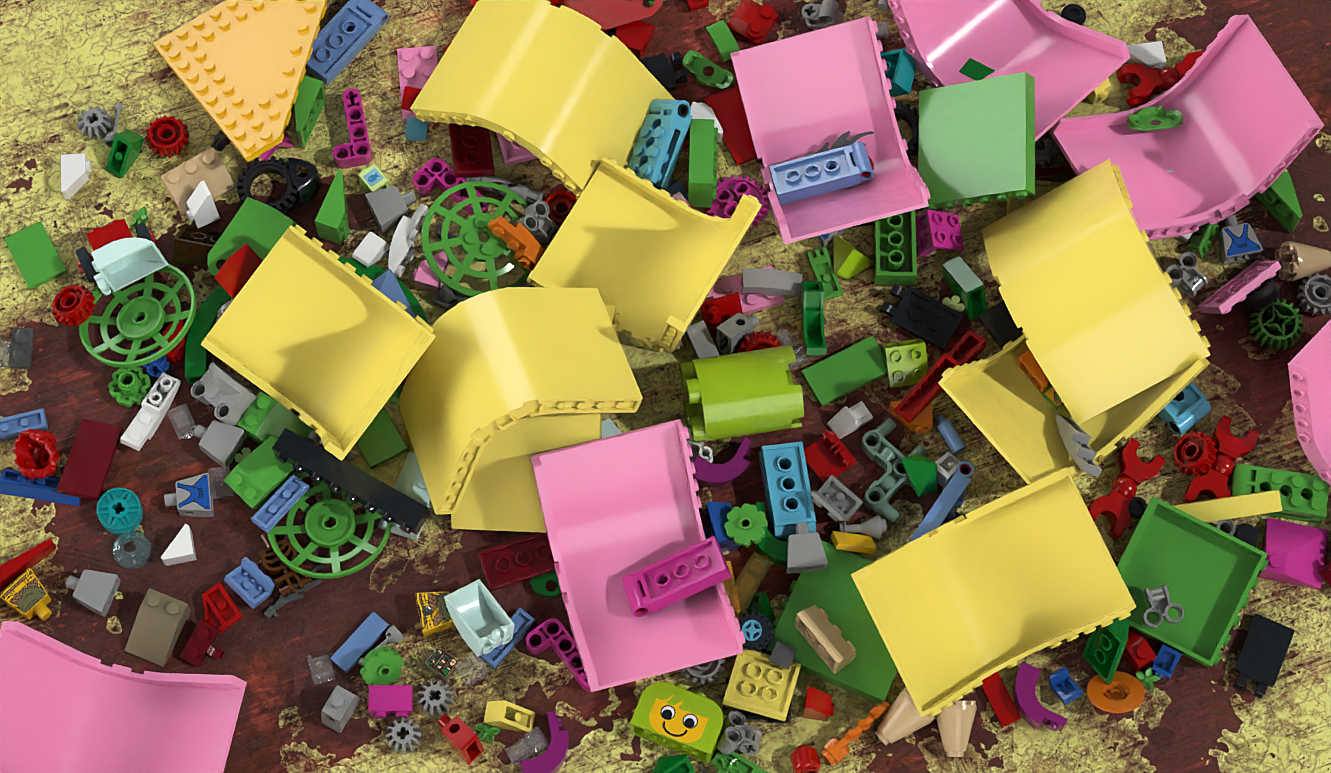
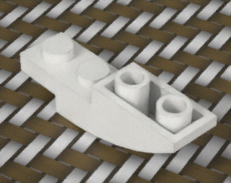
[388,203,428,278]
[120,372,181,451]

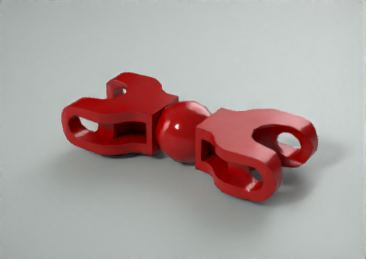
[1116,51,1205,106]
[1182,415,1260,503]
[1087,437,1165,541]

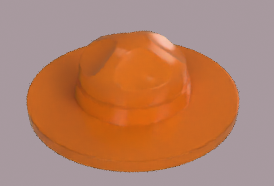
[1087,671,1145,713]

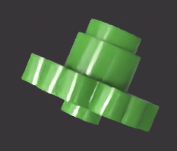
[108,367,152,407]
[724,503,768,547]
[360,646,404,685]

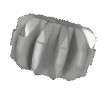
[77,105,111,140]
[418,680,454,716]
[385,717,422,754]

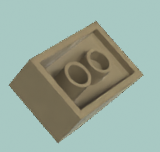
[125,588,191,668]

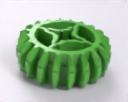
[1249,298,1304,352]

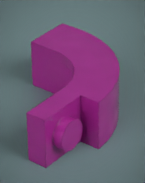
[692,437,752,487]
[1013,661,1068,731]
[521,711,569,773]

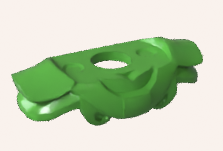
[682,50,735,90]
[1127,106,1183,131]

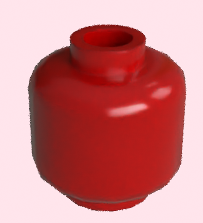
[790,745,821,773]

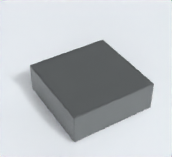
[769,641,797,670]

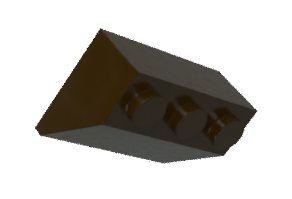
[171,225,226,270]

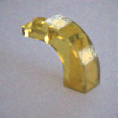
[728,552,775,616]

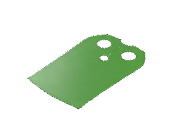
[207,197,298,276]

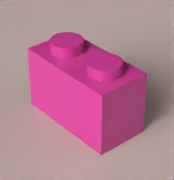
[368,685,414,719]

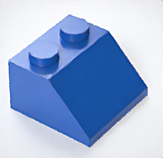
[705,501,740,552]

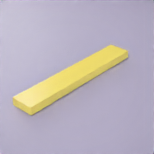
[1171,489,1282,522]

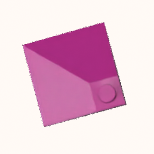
[1258,518,1329,590]

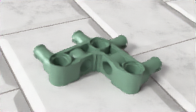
[861,418,927,524]

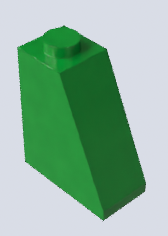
[942,256,987,320]

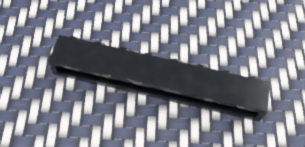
[272,428,430,535]

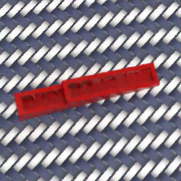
[894,330,986,423]
[0,538,57,592]

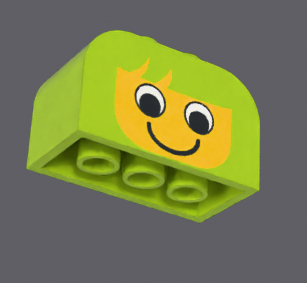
[630,682,723,764]

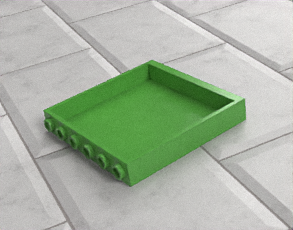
[918,72,1035,211]
[1116,496,1268,668]
[766,540,898,704]

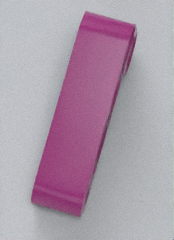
[333,88,372,169]
[413,158,489,216]
[526,618,591,692]

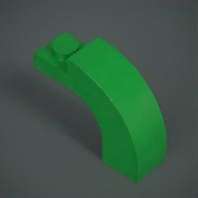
[748,502,788,567]

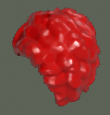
[13,429,60,479]

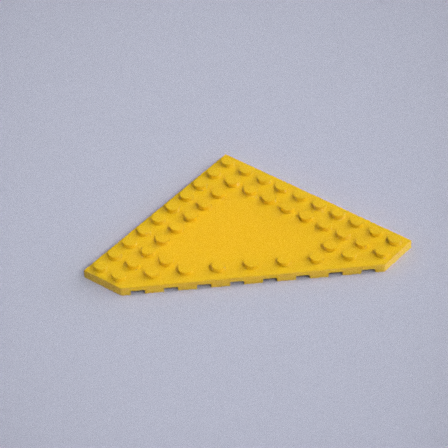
[153,0,327,162]

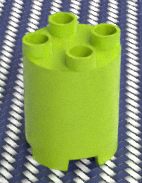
[679,345,804,442]

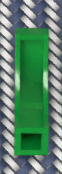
[799,281,827,356]

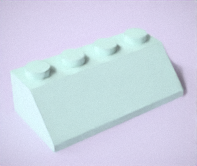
[378,452,432,541]

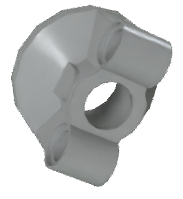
[191,361,257,426]

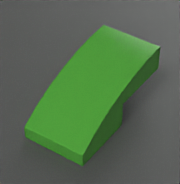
[705,20,740,62]

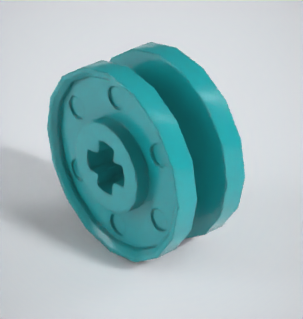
[97,488,143,535]

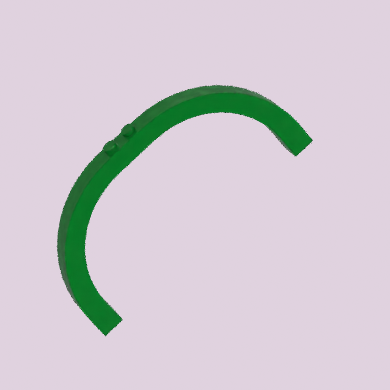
[185,257,429,384]

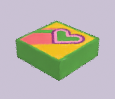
[1042,386,1064,410]

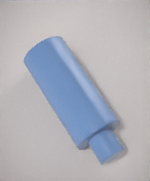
[936,415,967,455]

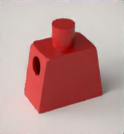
[615,21,655,59]
[438,715,484,765]

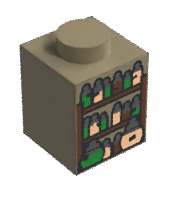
[425,646,459,683]

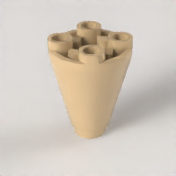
[1275,241,1331,281]
[875,687,936,745]
[935,701,977,757]

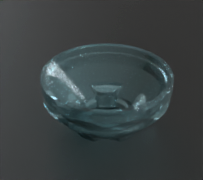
[113,531,152,569]

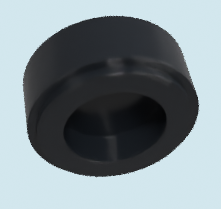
[1128,497,1147,519]

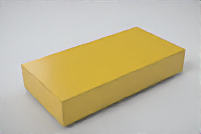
[831,531,877,554]

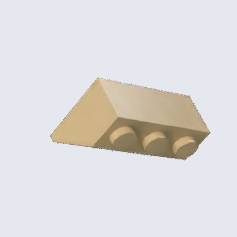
[160,147,236,216]
[794,605,856,674]

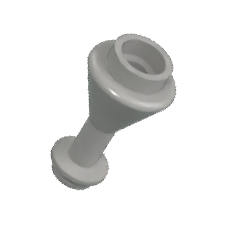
[839,515,887,540]

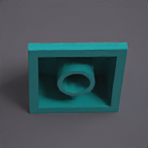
[880,48,917,97]

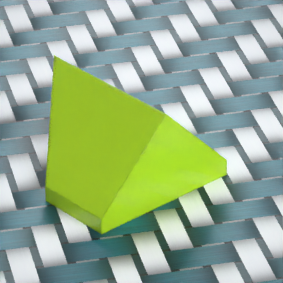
[834,236,874,280]

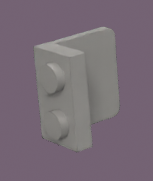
[810,475,864,521]

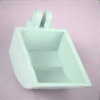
[91,237,169,295]
[444,579,515,657]

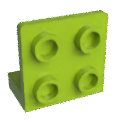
[881,338,929,388]

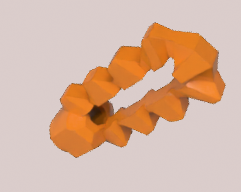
[820,701,890,766]

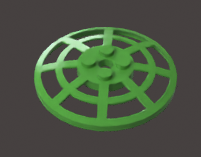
[421,181,541,298]
[79,264,197,368]
[267,464,392,579]

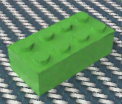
[688,119,718,208]
[873,210,917,285]

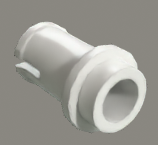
[698,446,713,463]

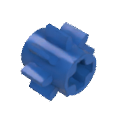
[143,351,170,377]

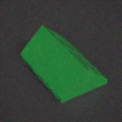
[1082,617,1130,685]

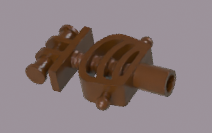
[254,532,313,598]

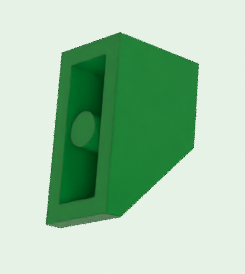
[105,129,144,178]

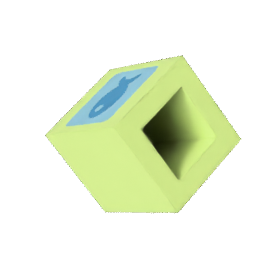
[358,164,390,193]

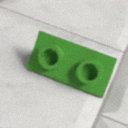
[1188,220,1219,259]

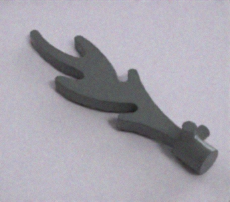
[803,131,874,157]
[263,564,325,619]

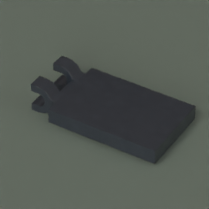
[639,51,688,92]
[880,284,963,351]
[978,300,1023,350]
[1233,613,1295,699]

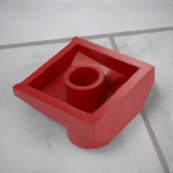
[727,0,780,46]

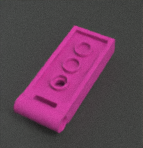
[622,536,732,617]

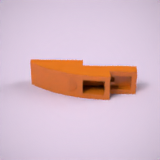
[487,216,544,272]

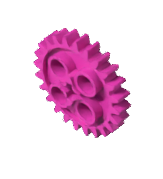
[705,174,769,231]

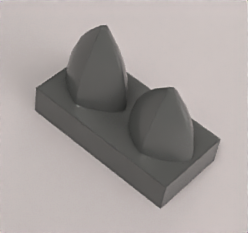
[434,285,470,310]
[8,327,35,369]

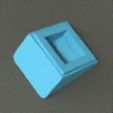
[405,117,428,142]

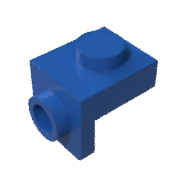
[1151,643,1182,679]
[1048,666,1083,705]

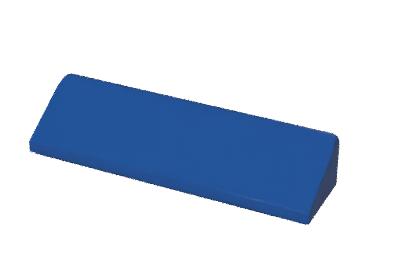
[0,469,82,506]

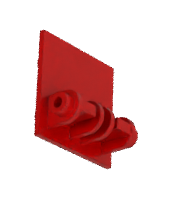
[701,292,743,341]
[804,430,857,484]

